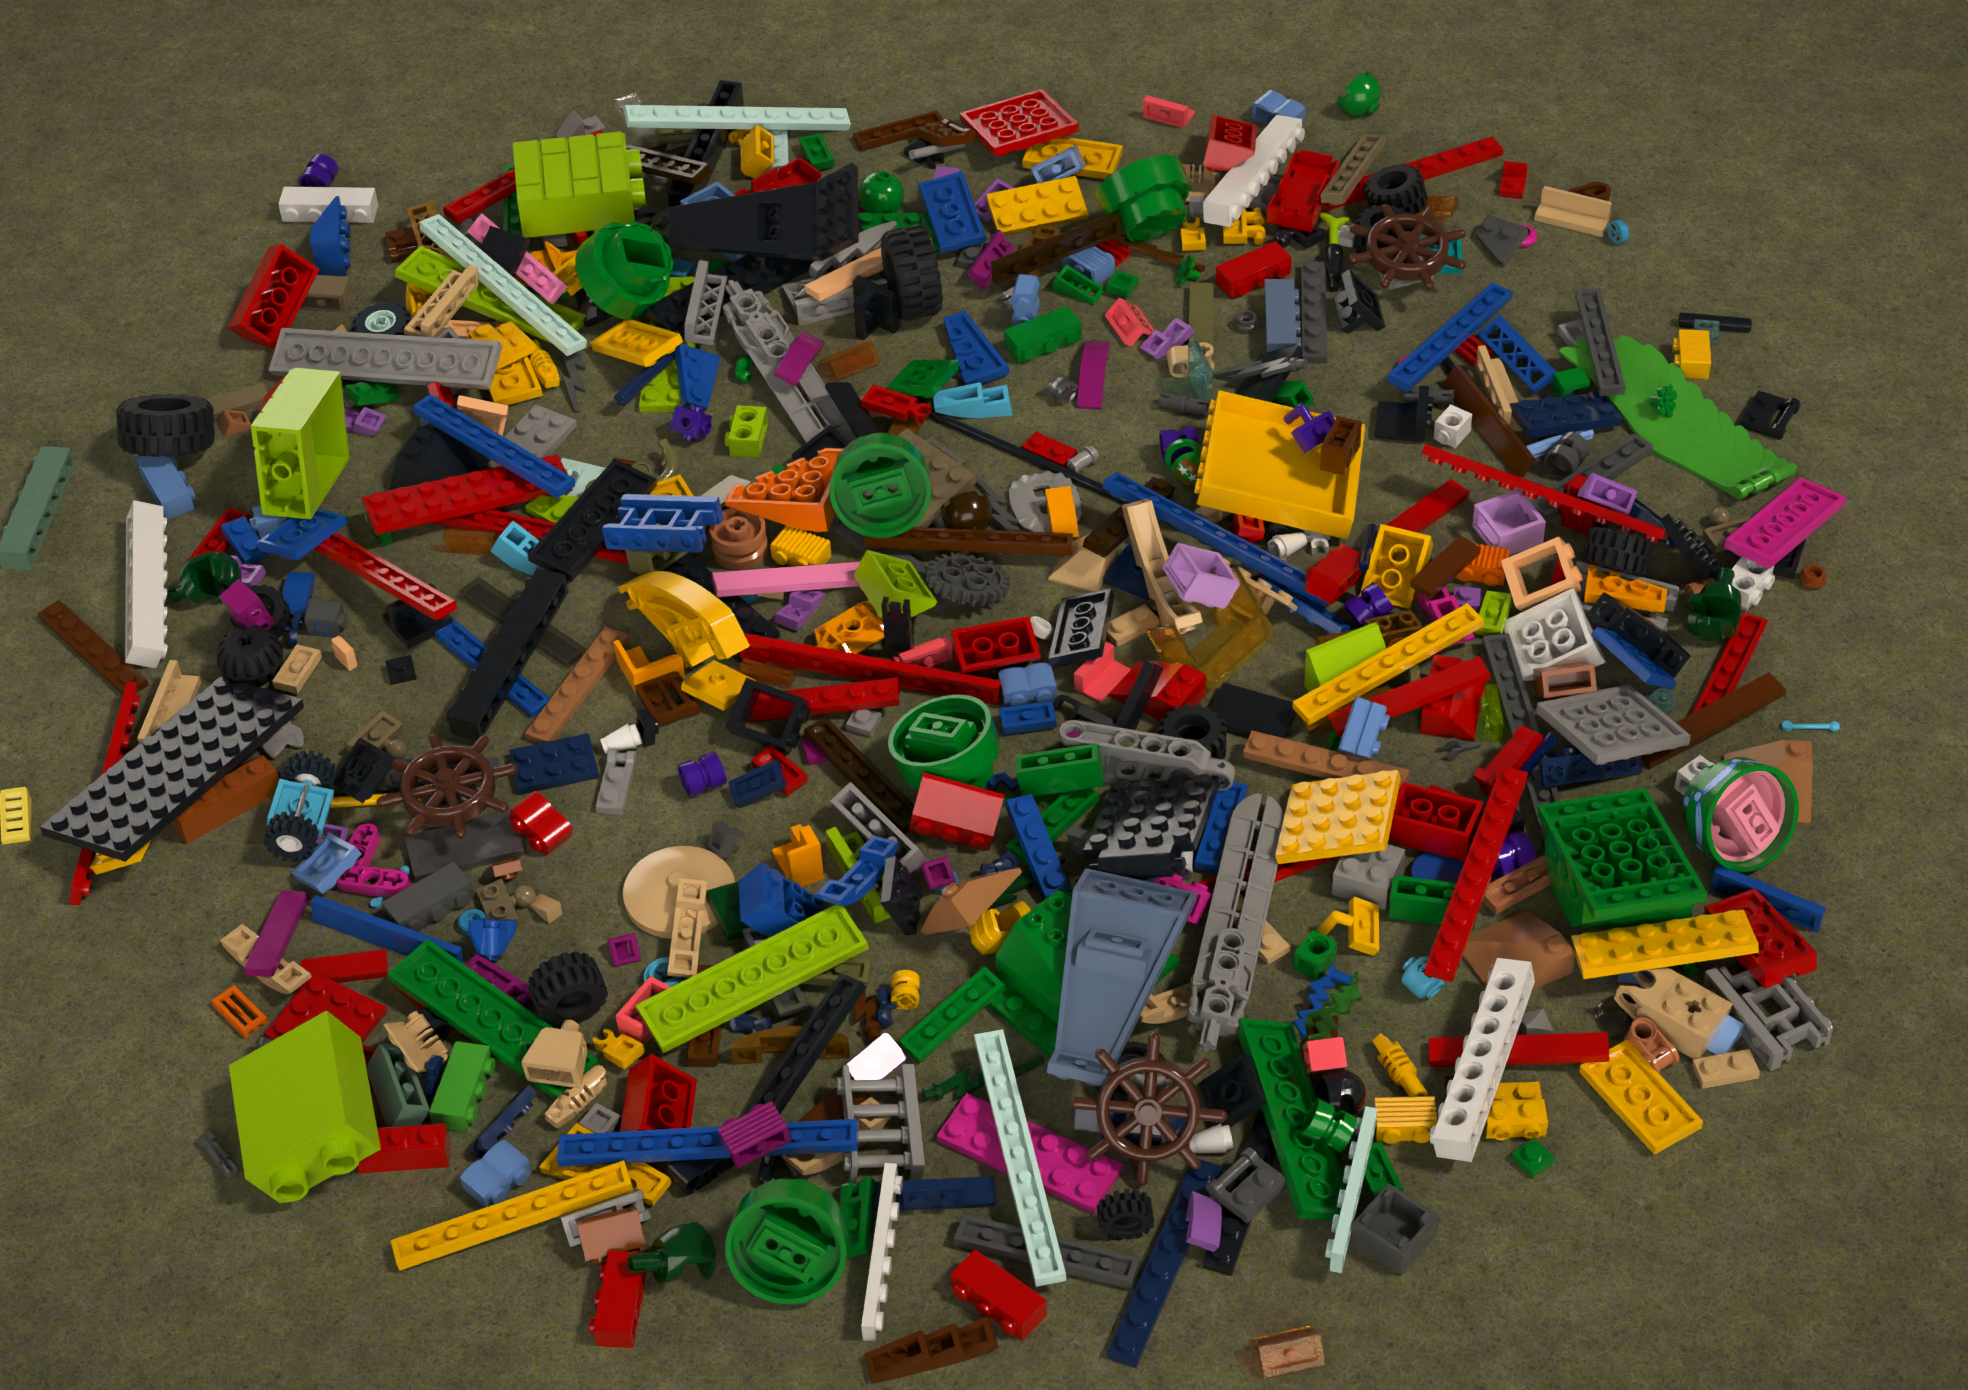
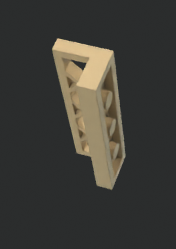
[404,264,478,337]
[1476,345,1523,431]
[137,660,201,744]

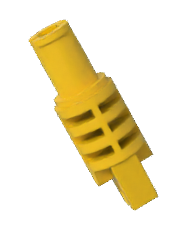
[529,339,560,388]
[1372,1033,1428,1097]

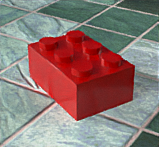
[1388,782,1484,862]

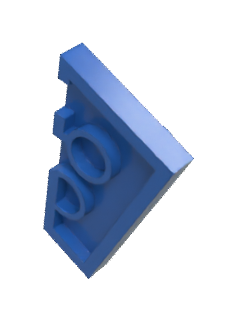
[674,344,720,412]

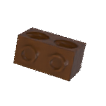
[1320,416,1362,476]

